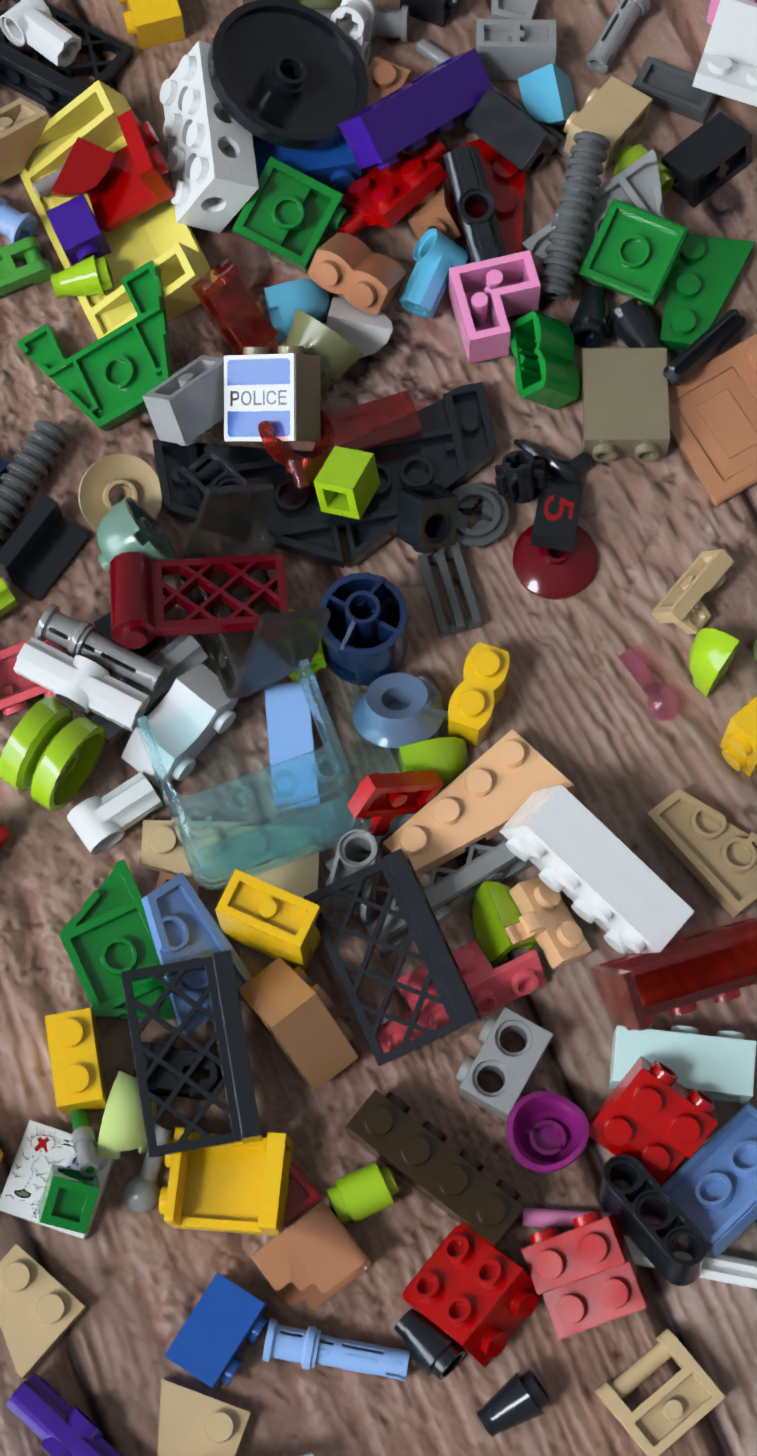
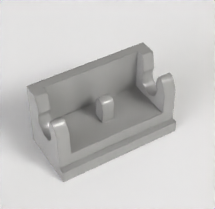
[476,19,557,81]

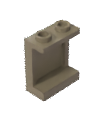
[580,348,670,462]

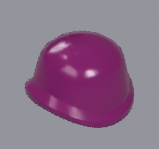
[506,1091,589,1173]

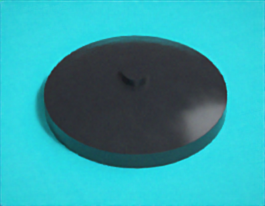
[208,0,368,150]

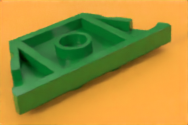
[58,859,177,1020]

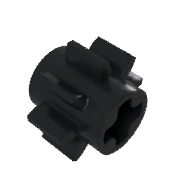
[495,450,547,504]

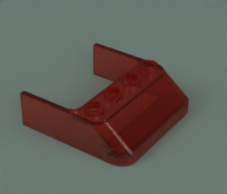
[591,917,757,1031]

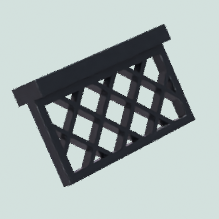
[0,0,133,113]
[304,849,483,1066]
[121,950,262,1158]

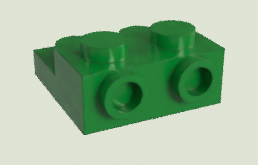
[232,156,348,274]

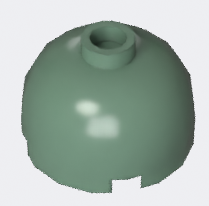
[97,497,178,577]

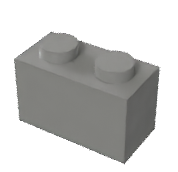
[142,355,224,446]

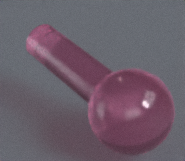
[618,647,682,721]

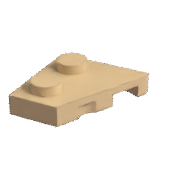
[0,1244,87,1379]

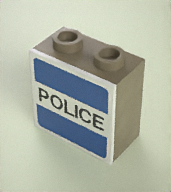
[224,346,321,442]

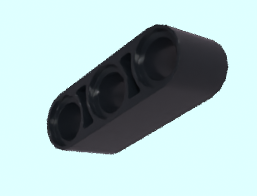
[599,1154,707,1286]

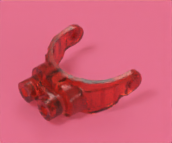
[258,410,335,489]

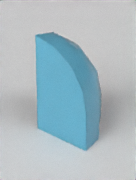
[518,63,576,125]
[264,279,331,343]

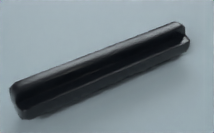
[663,309,746,386]

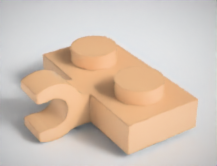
[505,877,592,969]

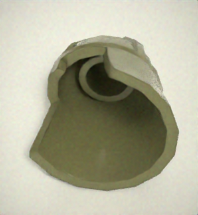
[284,309,363,395]

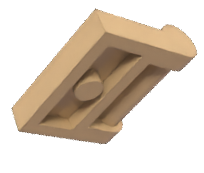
[595,1329,726,1456]

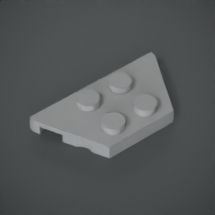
[522,149,666,287]

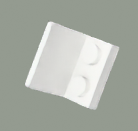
[692,0,757,107]

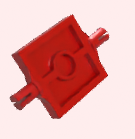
[338,140,447,236]

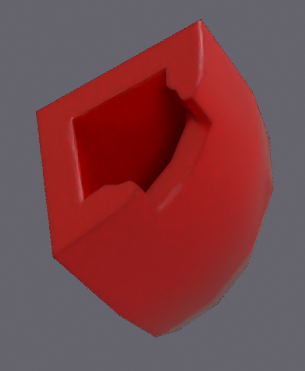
[51,137,116,198]

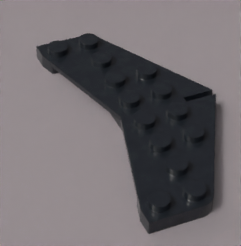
[152,382,496,569]

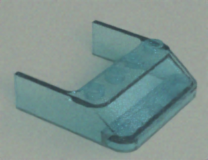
[137,658,363,890]

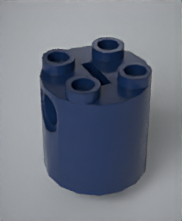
[318,572,408,687]

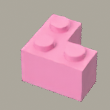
[448,250,541,364]

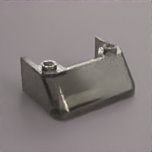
[180,483,331,699]

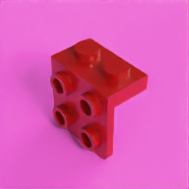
[87,109,175,232]
[403,1225,542,1368]

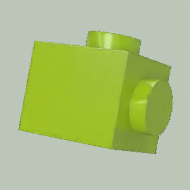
[313,446,380,520]

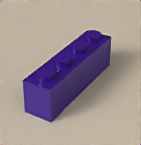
[338,48,494,170]

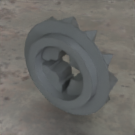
[452,483,509,549]

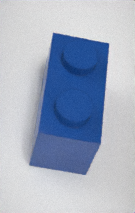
[164,1272,270,1390]

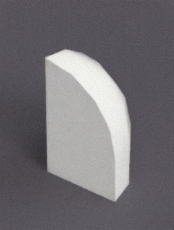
[326,297,393,358]

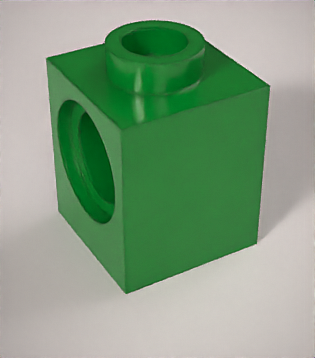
[38,1163,100,1234]

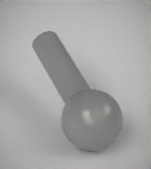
[123,1124,174,1213]

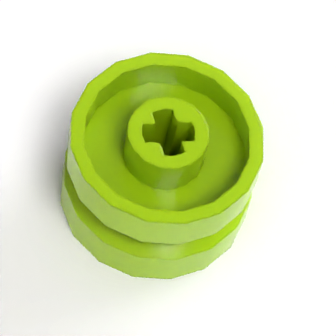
[0,697,106,812]

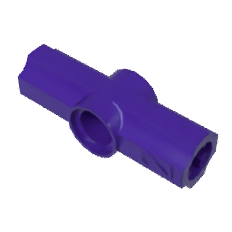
[5,1373,122,1456]

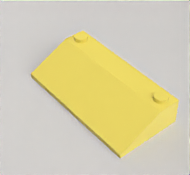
[19,80,220,340]

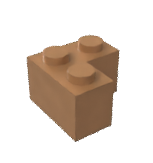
[238,957,359,1091]

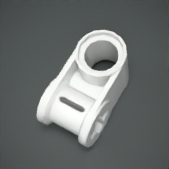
[330,0,375,66]

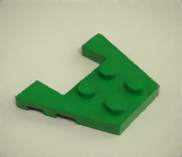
[17,260,174,431]

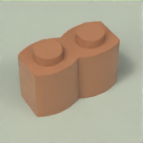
[307,232,407,315]

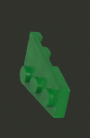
[659,234,755,351]

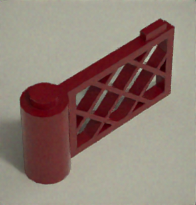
[109,552,290,649]

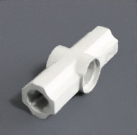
[13,637,150,732]

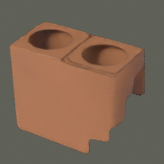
[251,1201,371,1310]

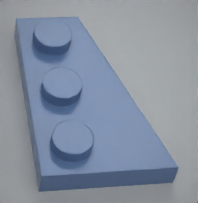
[141,872,252,1035]

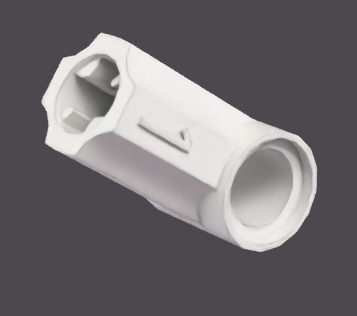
[0,0,81,68]
[67,772,163,855]

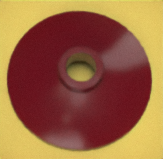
[512,524,598,600]

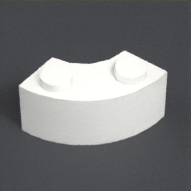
[121,663,241,789]

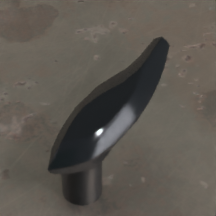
[514,439,592,483]

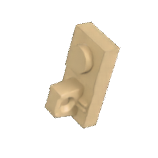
[650,549,734,634]

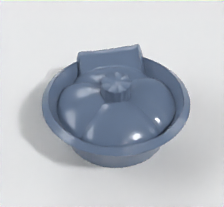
[352,672,448,748]

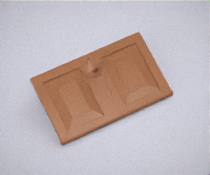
[668,333,757,506]

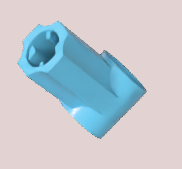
[399,228,468,318]

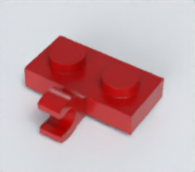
[347,770,444,837]

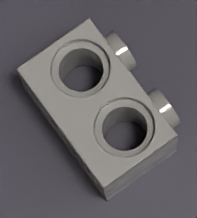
[455,1007,553,1122]

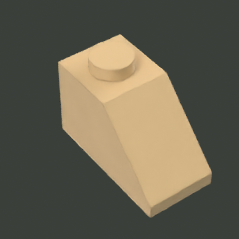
[0,97,49,184]

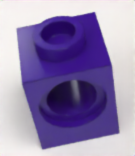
[46,194,112,265]

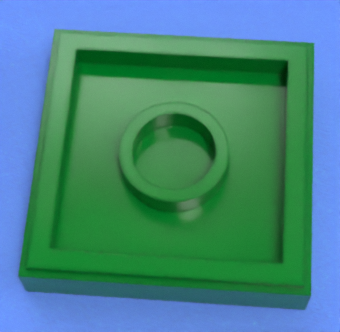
[578,198,690,308]

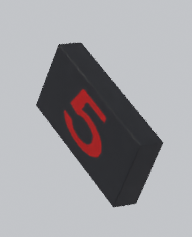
[530,478,584,552]

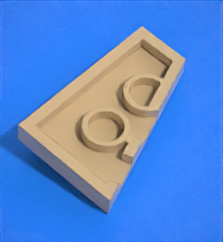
[643,788,757,919]

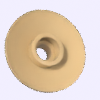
[78,453,162,531]

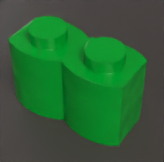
[510,310,580,410]

